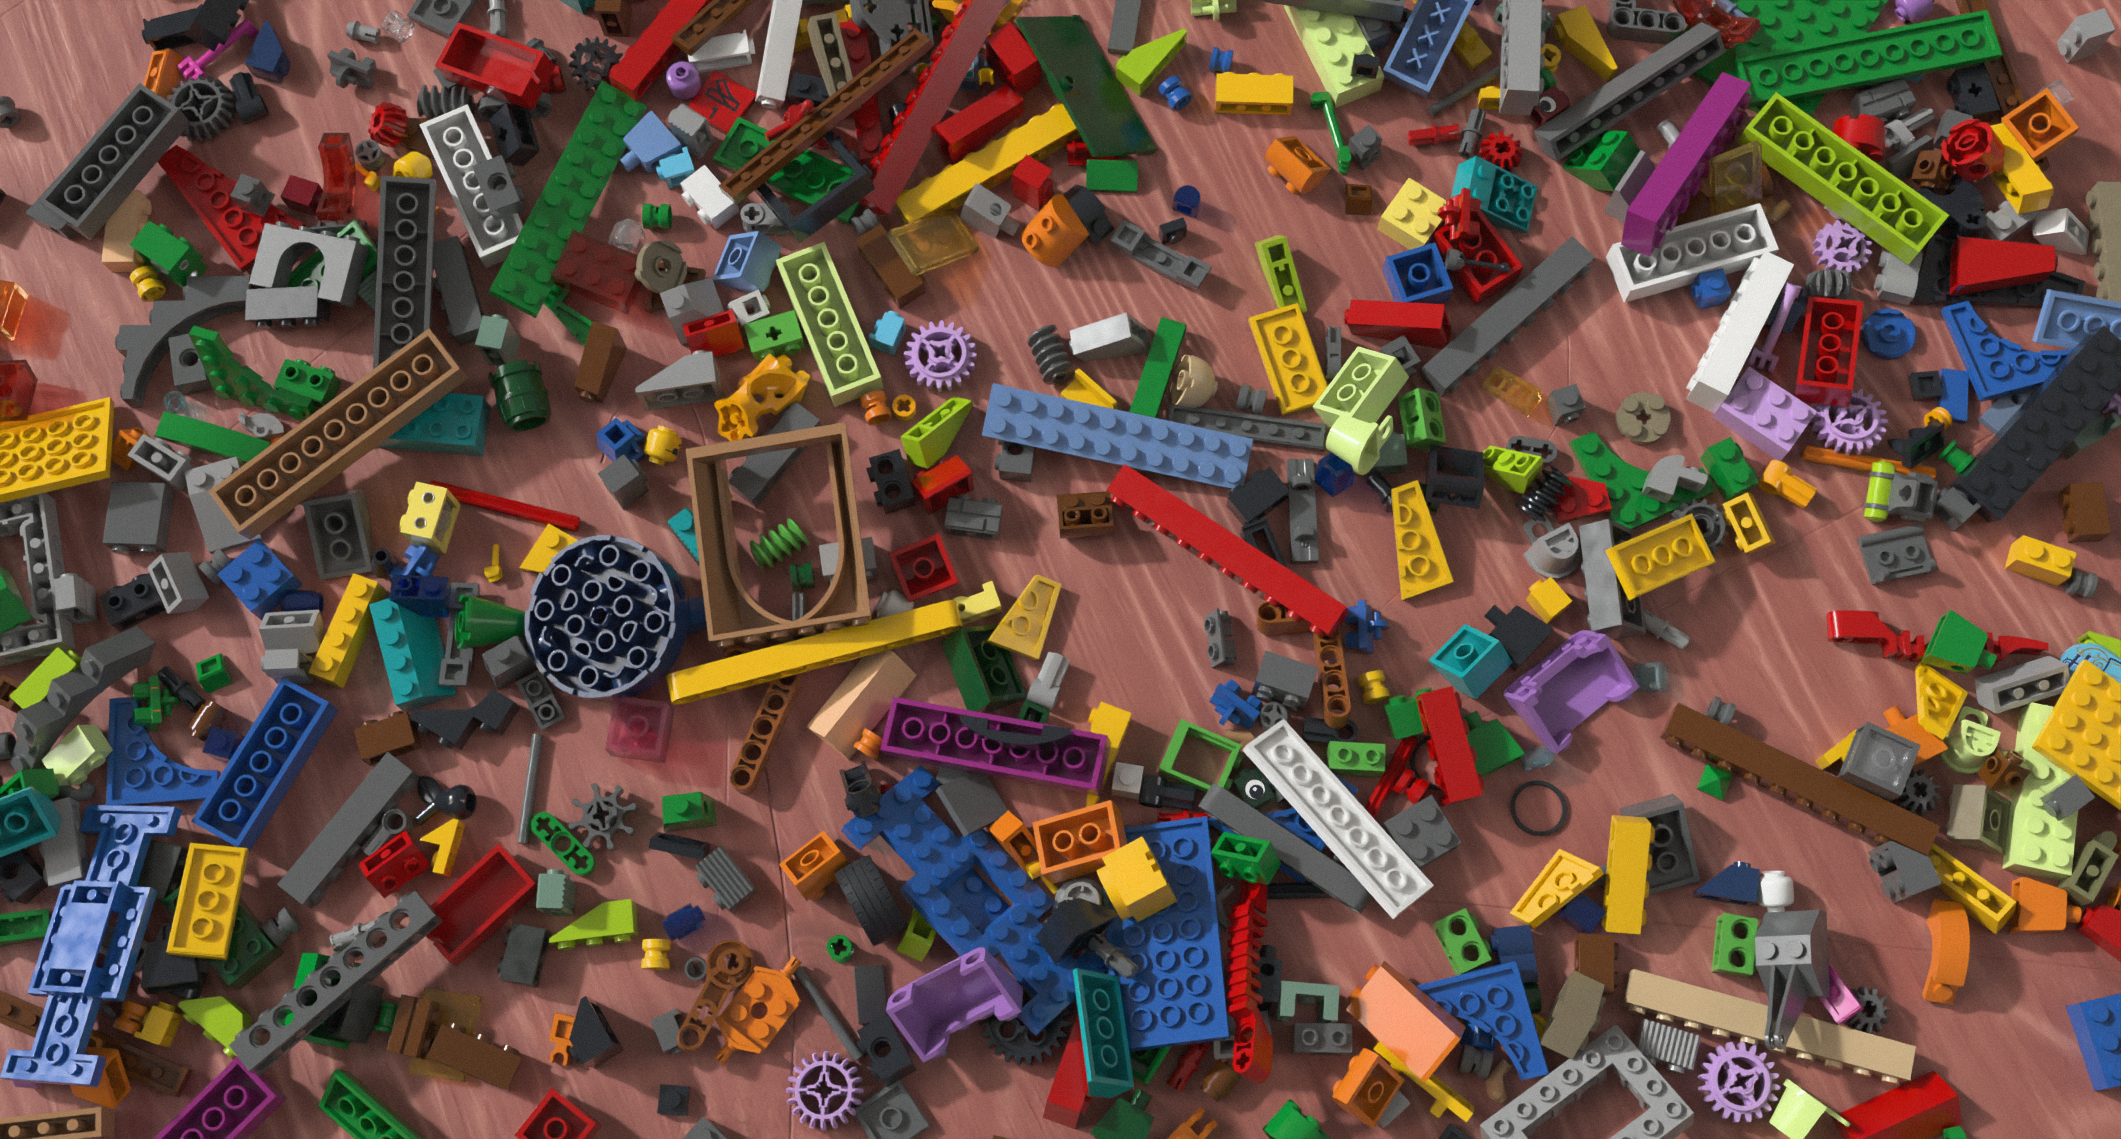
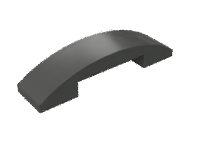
[1110,219,1212,289]
[439,582,480,687]

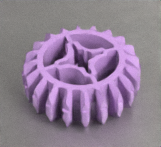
[786,1051,864,1131]

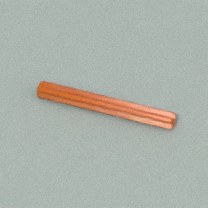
[1802,445,1936,480]

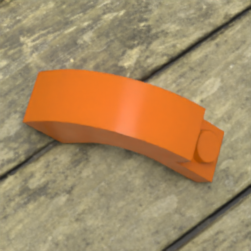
[1922,899,1970,1005]

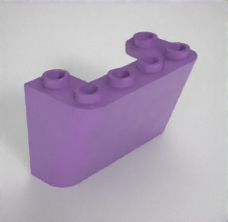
[886,947,1023,1063]

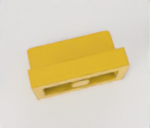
[1060,368,1117,410]

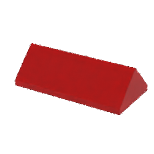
[1832,1071,1962,1139]

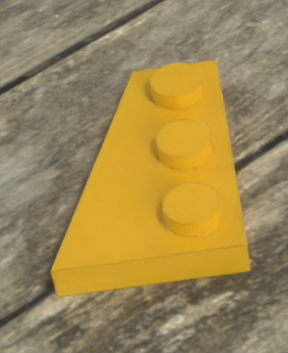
[1915,661,1968,740]

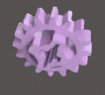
[1812,220,1872,274]

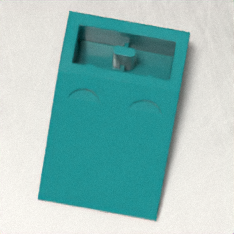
[1451,156,1538,233]

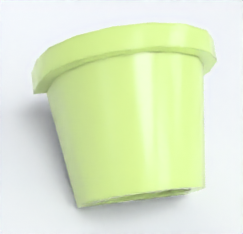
[1326,414,1393,475]
[1939,706,2001,775]
[1769,1079,1850,1139]

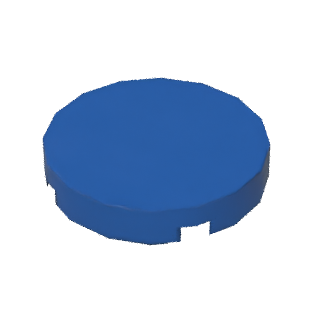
[1861,308,1916,360]

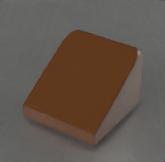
[1345,184,1372,216]

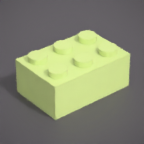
[1313,347,1409,427]

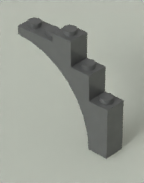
[115,276,258,408]
[10,626,156,772]

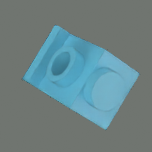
[656,147,695,189]
[868,311,906,356]

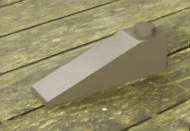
[807,12,861,111]

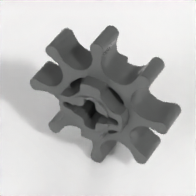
[568,783,639,852]

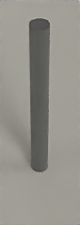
[1427,65,1501,116]
[517,734,543,844]
[793,965,863,1062]

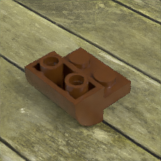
[1057,491,1114,539]

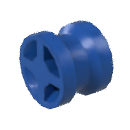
[1209,47,1234,73]

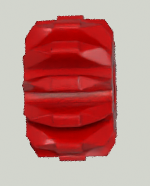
[368,102,408,147]
[1478,130,1523,173]

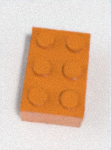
[1032,800,1127,884]

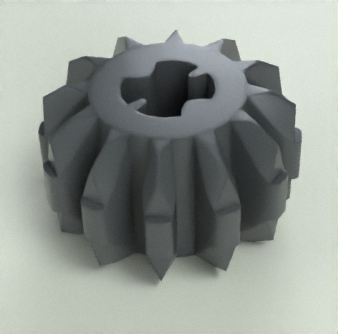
[1806,269,1852,299]
[1894,769,1941,816]
[1843,986,1891,1034]

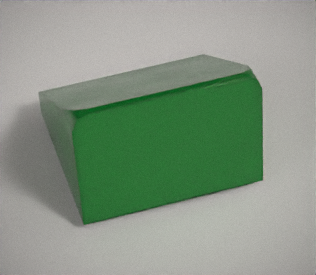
[196,653,232,693]

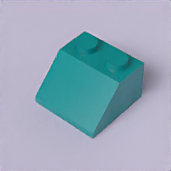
[1428,624,1513,700]

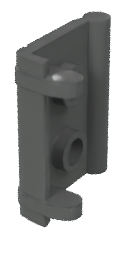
[1857,524,1938,584]

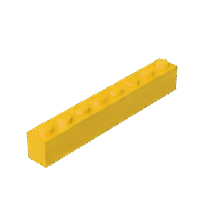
[895,103,1081,234]

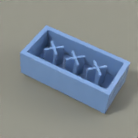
[1382,0,1475,98]

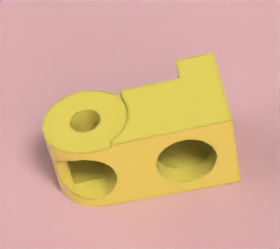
[953,581,1003,624]

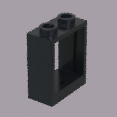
[1425,445,1484,509]

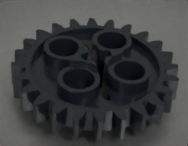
[979,980,1071,1066]

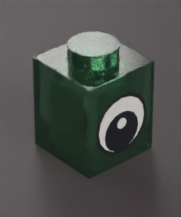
[1232,767,1275,810]

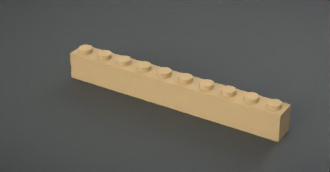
[1621,969,1916,1086]

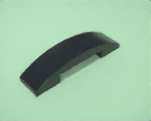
[960,715,1075,751]

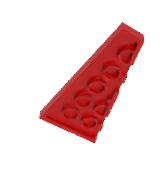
[158,145,306,273]

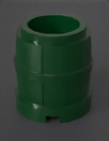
[488,360,551,432]

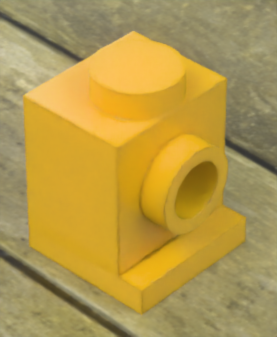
[134,1001,183,1048]

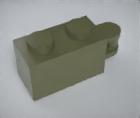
[2057,831,2119,907]

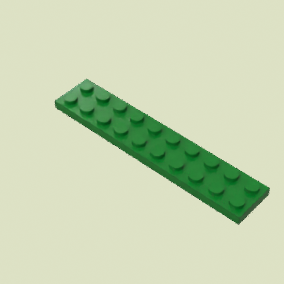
[1734,10,2002,108]
[488,81,647,318]

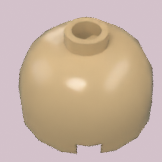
[1170,355,1218,408]

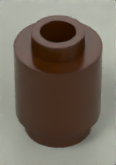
[188,700,228,742]
[1200,1058,1242,1103]

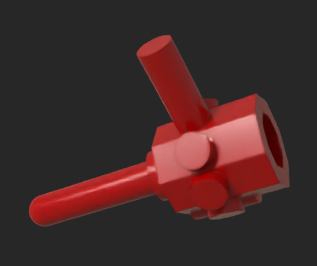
[764,100,834,150]

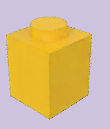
[1526,577,1572,624]

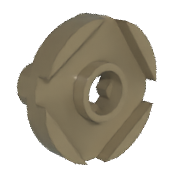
[635,240,687,293]
[1615,392,1671,445]

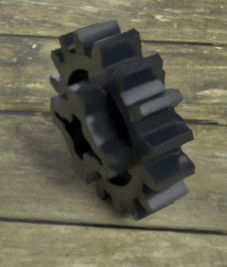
[568,36,623,92]

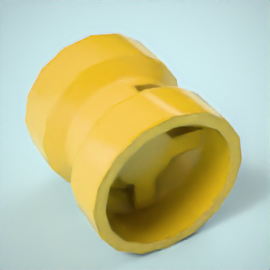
[129,266,166,302]
[1357,670,1390,705]
[641,939,671,971]

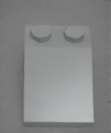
[635,350,723,411]
[184,456,263,554]

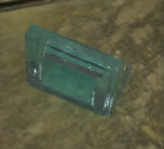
[1634,662,1668,693]
[1520,745,1555,771]

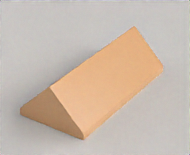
[806,650,917,760]

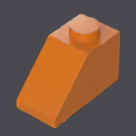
[987,810,1039,877]

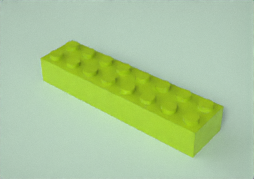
[1738,92,1949,265]

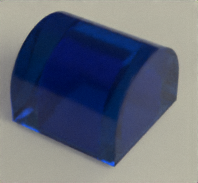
[1172,185,1200,218]

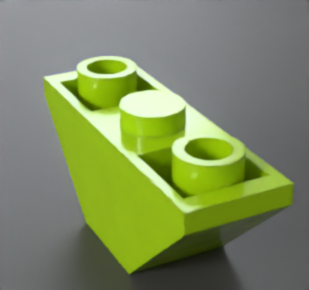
[1483,445,1544,494]
[178,996,252,1060]

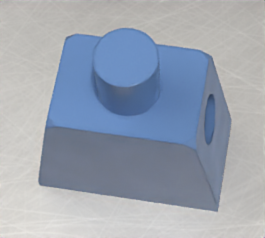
[619,110,683,174]

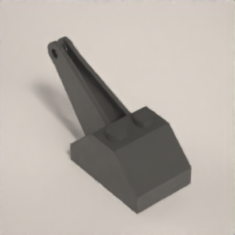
[1755,910,1830,1050]

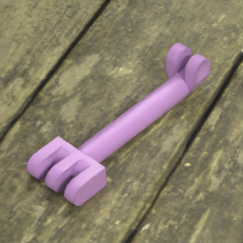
[1747,282,1802,373]

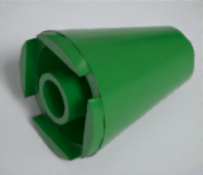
[455,595,526,649]

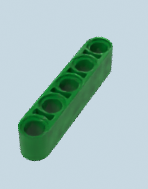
[1129,317,1187,418]

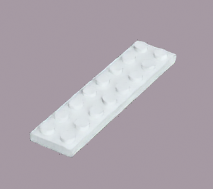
[1243,719,1434,919]

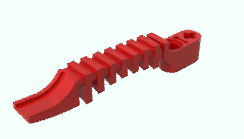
[1826,610,2049,668]
[1226,879,1273,1084]

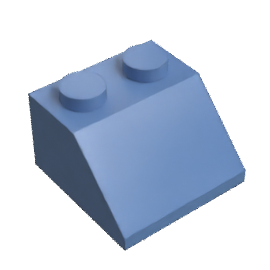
[712,231,782,293]

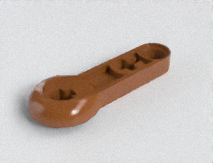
[676,939,754,1052]

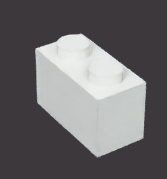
[680,165,740,230]

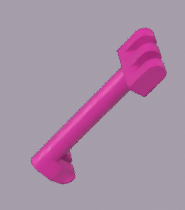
[177,18,259,80]

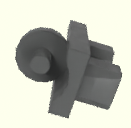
[327,48,377,90]

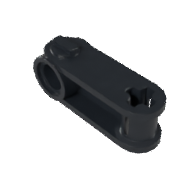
[839,760,882,818]

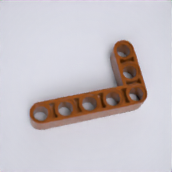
[1256,602,1351,729]
[724,645,802,795]

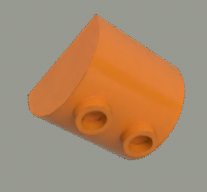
[2001,88,2079,161]
[1264,136,1332,195]
[1021,194,1089,267]
[779,830,850,901]
[1331,1048,1405,1128]

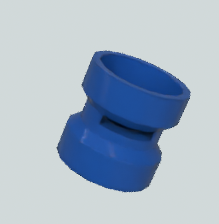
[1158,75,1193,111]

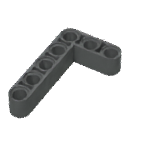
[1607,0,1686,45]

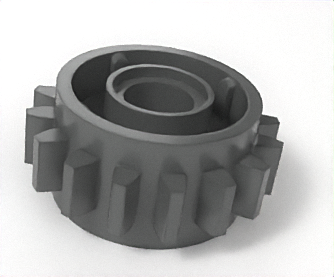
[1668,499,1729,555]

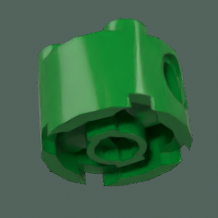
[1262,1099,1331,1139]

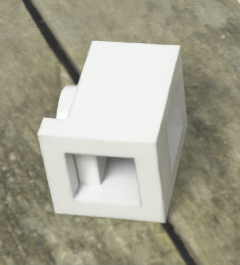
[727,289,770,329]

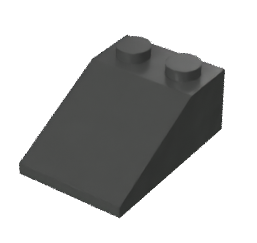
[302,488,373,580]
[1620,794,1700,894]

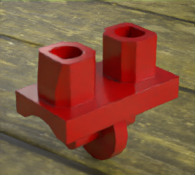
[1438,188,1481,242]

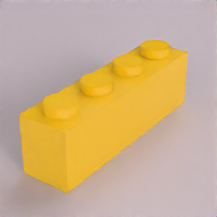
[1989,123,2054,215]
[308,573,387,689]
[1601,815,1655,934]

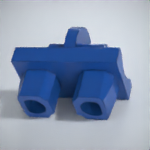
[389,543,440,596]
[1345,600,1389,654]
[1209,680,1262,730]

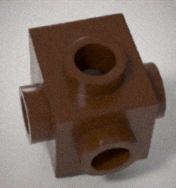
[1911,150,1953,192]
[1977,747,2031,797]

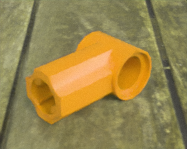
[1757,460,1817,509]

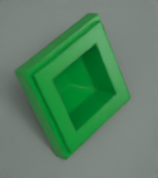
[1696,764,1733,801]

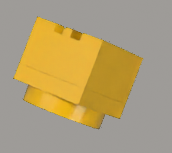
[1096,836,1177,922]

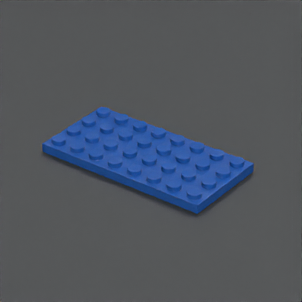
[1102,816,1231,1052]

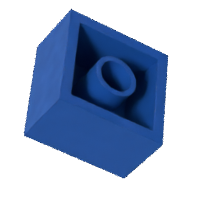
[1382,242,1453,304]
[217,538,303,620]

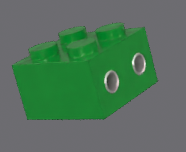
[129,221,208,288]

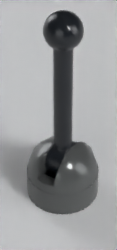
[1445,248,1510,273]

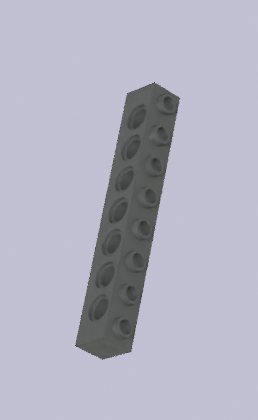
[229,891,443,1076]

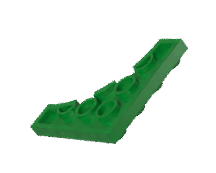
[189,326,316,420]
[1569,431,1716,530]

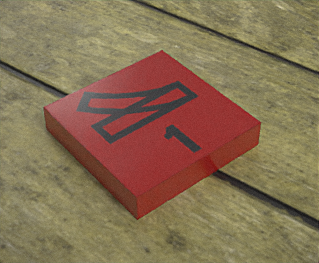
[688,70,756,136]

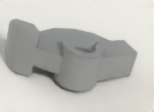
[239,412,285,441]

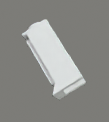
[688,30,755,73]

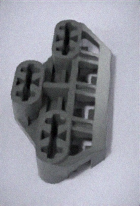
[850,0,934,76]

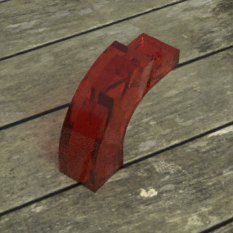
[1672,0,1762,50]
[316,133,356,221]

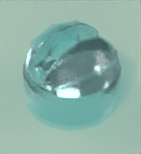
[163,391,187,414]

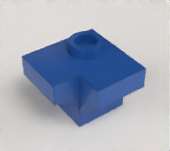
[596,418,646,463]

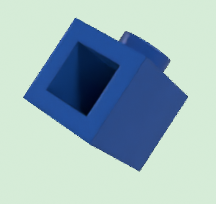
[1691,269,1731,310]

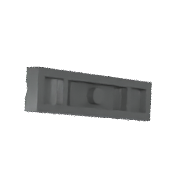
[1286,459,1319,564]

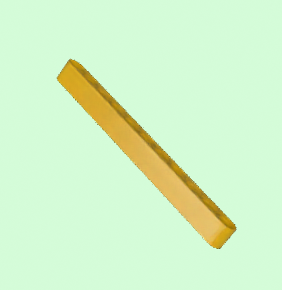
[666,600,963,705]

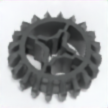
[167,74,237,143]

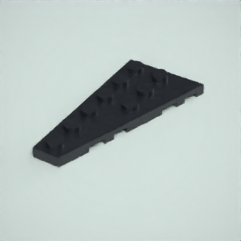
[1910,233,2085,307]

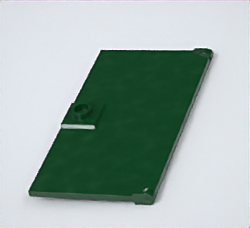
[1016,15,1158,157]

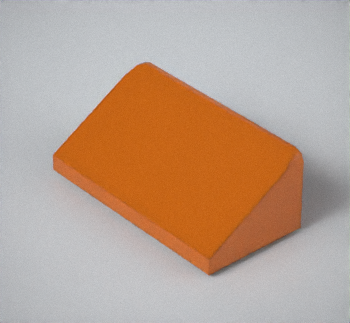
[144,48,183,101]

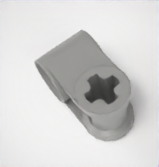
[740,202,790,235]

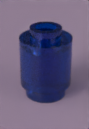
[280,590,324,614]
[662,902,706,941]

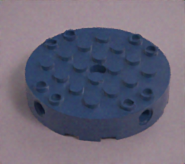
[524,535,689,702]

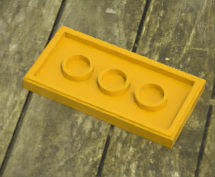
[1248,303,1328,416]
[1605,514,1716,600]
[166,843,249,960]

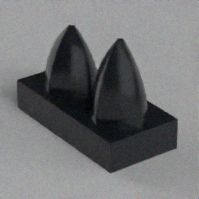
[1887,420,1945,469]

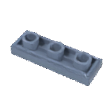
[1978,387,2038,435]

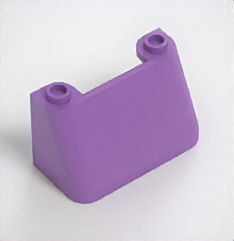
[1503,630,1639,754]

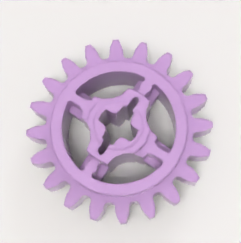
[904,320,977,392]
[1811,389,1888,456]
[1697,1042,1780,1123]

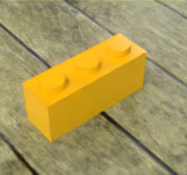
[1215,72,1293,115]

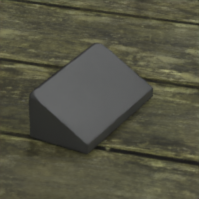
[854,965,887,1025]

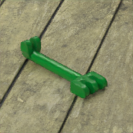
[1310,92,1351,175]

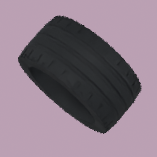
[835,855,908,946]

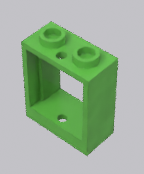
[1158,719,1244,794]

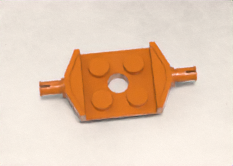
[714,956,802,1065]

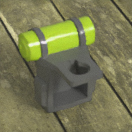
[1864,460,1938,522]

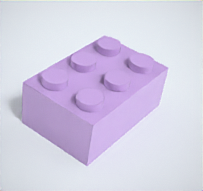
[1713,367,1817,461]

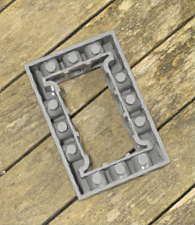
[0,493,75,667]
[1480,1024,1694,1139]

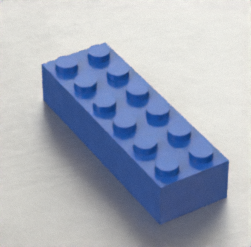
[191,678,339,852]

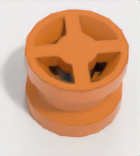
[853,728,883,761]

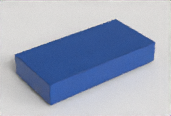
[1937,368,1969,424]

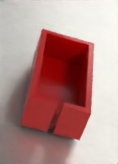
[435,22,555,111]
[426,843,538,966]

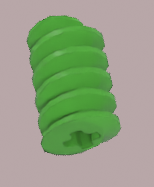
[749,518,810,573]

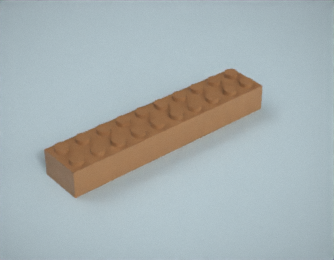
[208,329,469,540]

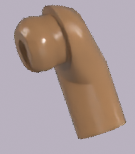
[1761,200,1791,224]
[1225,729,1255,753]
[1485,1058,1512,1103]

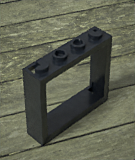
[754,129,875,244]

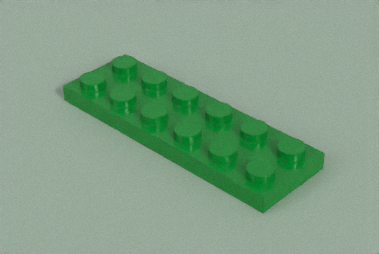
[713,117,861,226]

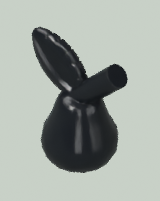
[414,776,477,826]

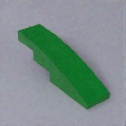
[154,411,270,464]
[0,908,50,947]

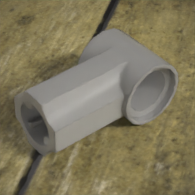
[1027,652,1070,710]

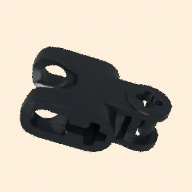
[1916,174,1987,239]

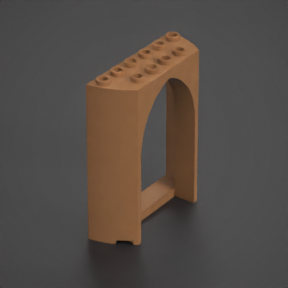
[686,422,872,648]

